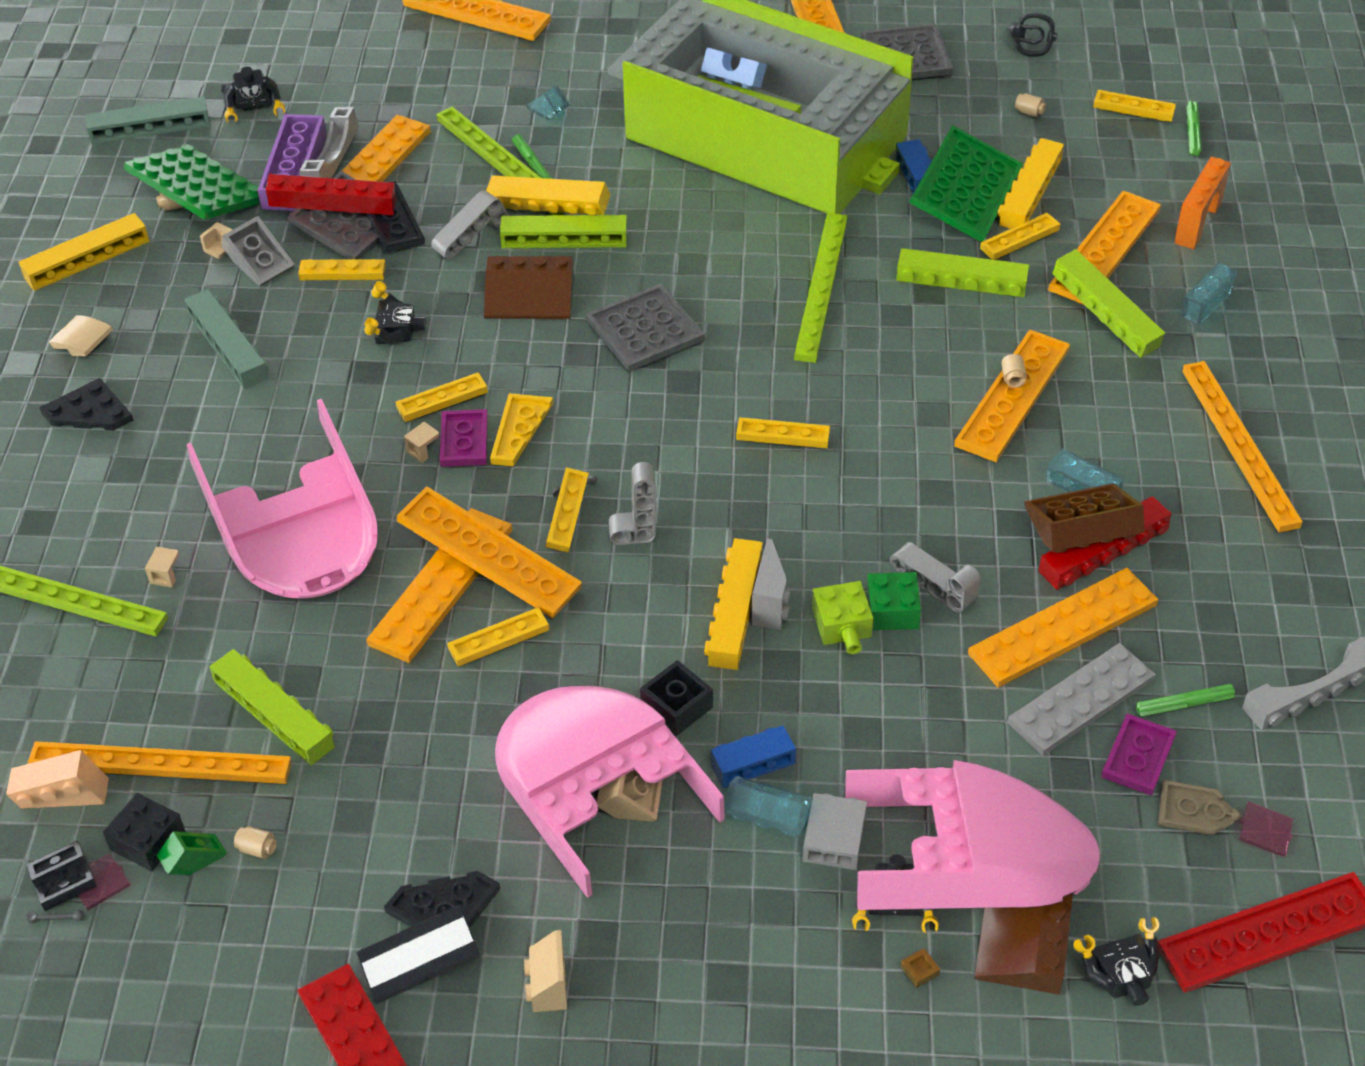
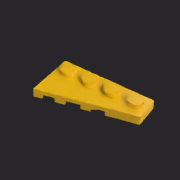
[490,393,554,467]

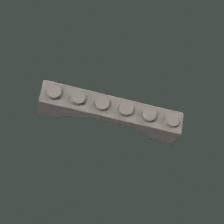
[299,107,359,178]
[1242,636,1365,730]

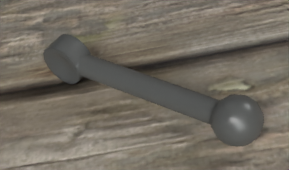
[551,475,598,497]
[26,910,84,924]

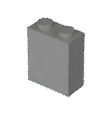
[803,793,867,870]

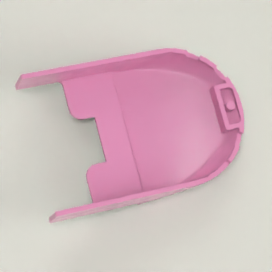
[186,399,378,598]
[495,686,725,898]
[845,760,1100,910]

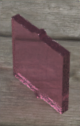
[1239,801,1293,857]
[75,853,131,911]

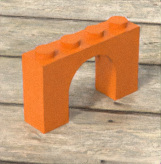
[1174,157,1231,250]

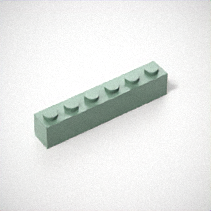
[86,96,210,144]
[185,289,269,389]

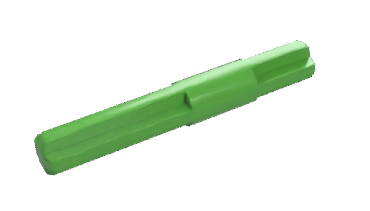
[1186,101,1202,156]
[512,134,552,179]
[1136,684,1235,717]

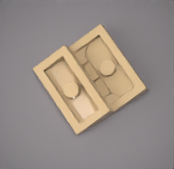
[49,315,113,356]

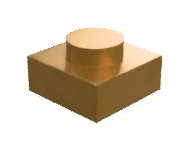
[900,948,941,988]

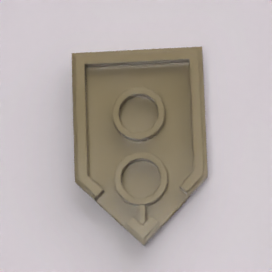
[1158,780,1242,835]

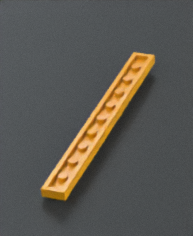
[1182,361,1302,533]
[27,741,292,784]

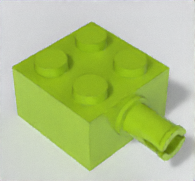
[812,581,873,655]

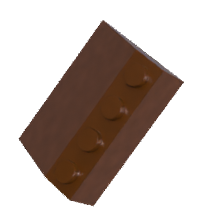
[484,256,574,319]
[1024,483,1145,552]
[974,892,1073,995]

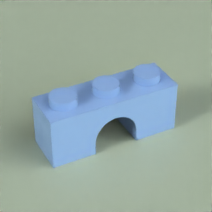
[701,48,767,90]

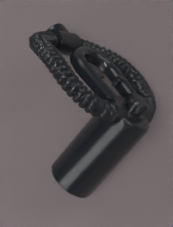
[1007,12,1057,57]

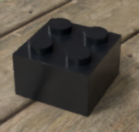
[640,660,713,736]
[103,793,186,872]

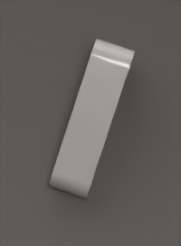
[431,190,508,260]
[608,462,656,545]
[889,542,981,613]

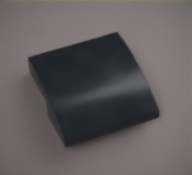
[27,840,97,911]

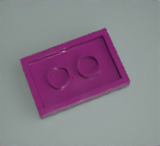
[440,409,488,467]
[1101,713,1177,796]

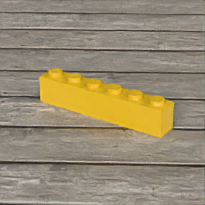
[998,138,1064,229]
[486,176,611,215]
[19,213,150,291]
[704,538,763,670]

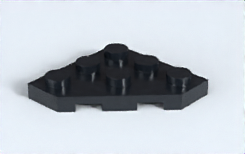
[39,378,134,431]
[384,871,501,927]

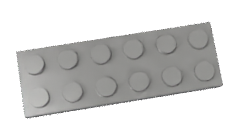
[1007,643,1156,756]

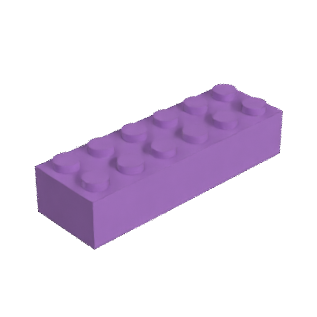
[258,114,327,211]

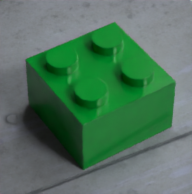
[866,572,921,630]

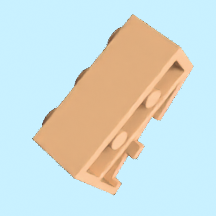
[6,750,109,809]

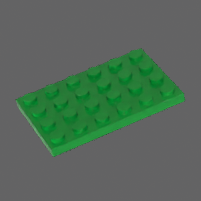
[909,125,1023,242]
[124,145,260,220]

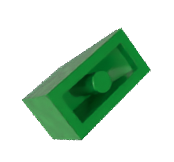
[157,831,227,875]

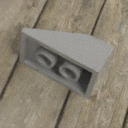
[222,216,295,287]
[752,538,791,630]

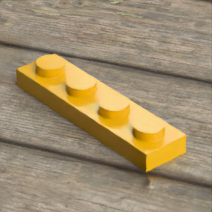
[1093,90,1176,122]
[980,213,1060,260]
[298,259,386,280]
[395,372,488,422]
[736,417,830,448]
[545,467,589,553]
[447,607,549,667]

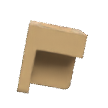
[200,222,233,259]
[404,422,439,463]
[145,546,179,587]

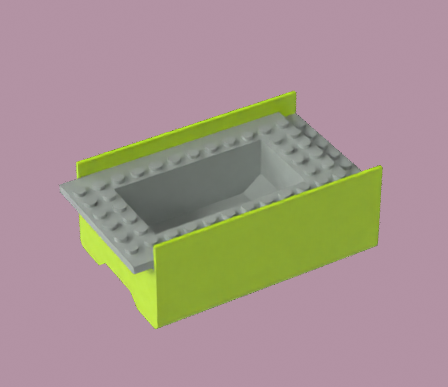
[608,0,914,214]

